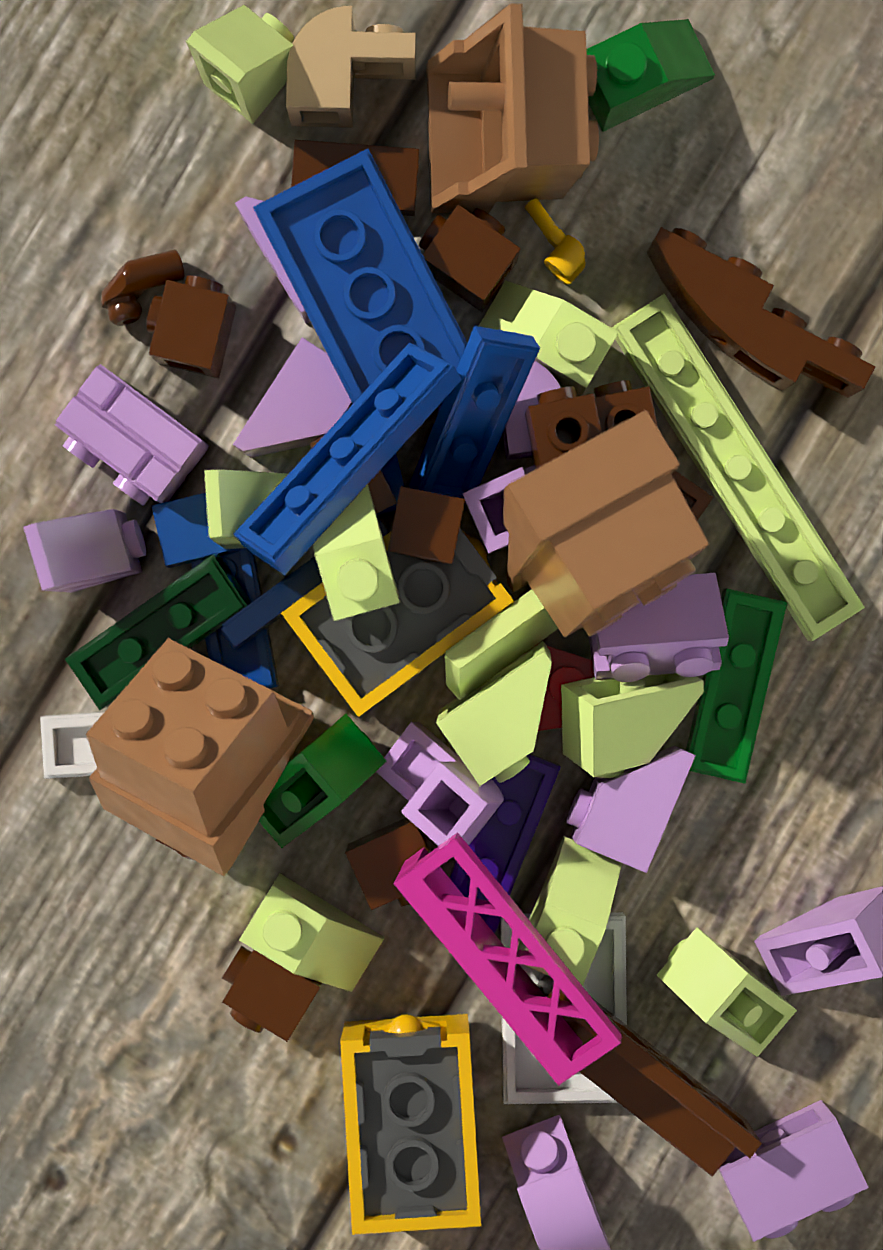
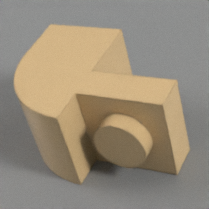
[286,6,416,128]

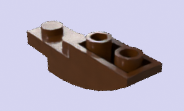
[647,227,876,398]

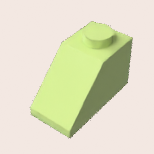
[186,5,295,124]
[479,280,619,396]
[205,469,288,549]
[313,484,400,621]
[436,641,552,786]
[561,673,704,778]
[518,836,622,986]
[239,873,384,992]
[657,927,797,1057]

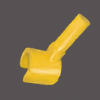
[525,198,586,285]

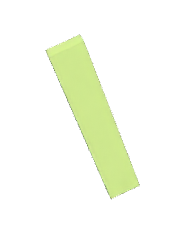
[612,294,865,641]

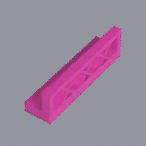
[394,832,622,1086]

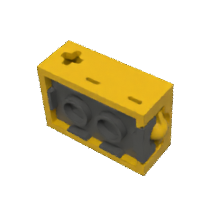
[281,528,514,717]
[340,1014,481,1235]

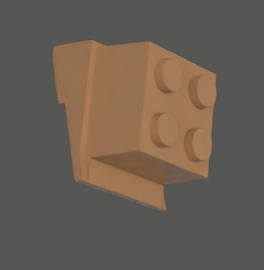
[426,4,599,213]
[503,410,709,637]
[86,638,314,876]

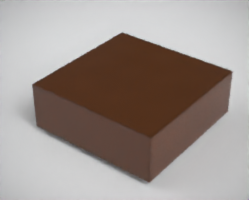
[388,486,465,564]

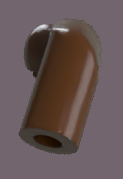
[101,249,185,326]

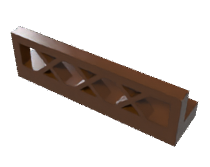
[537,974,762,1177]

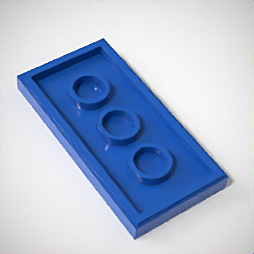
[253,149,467,407]

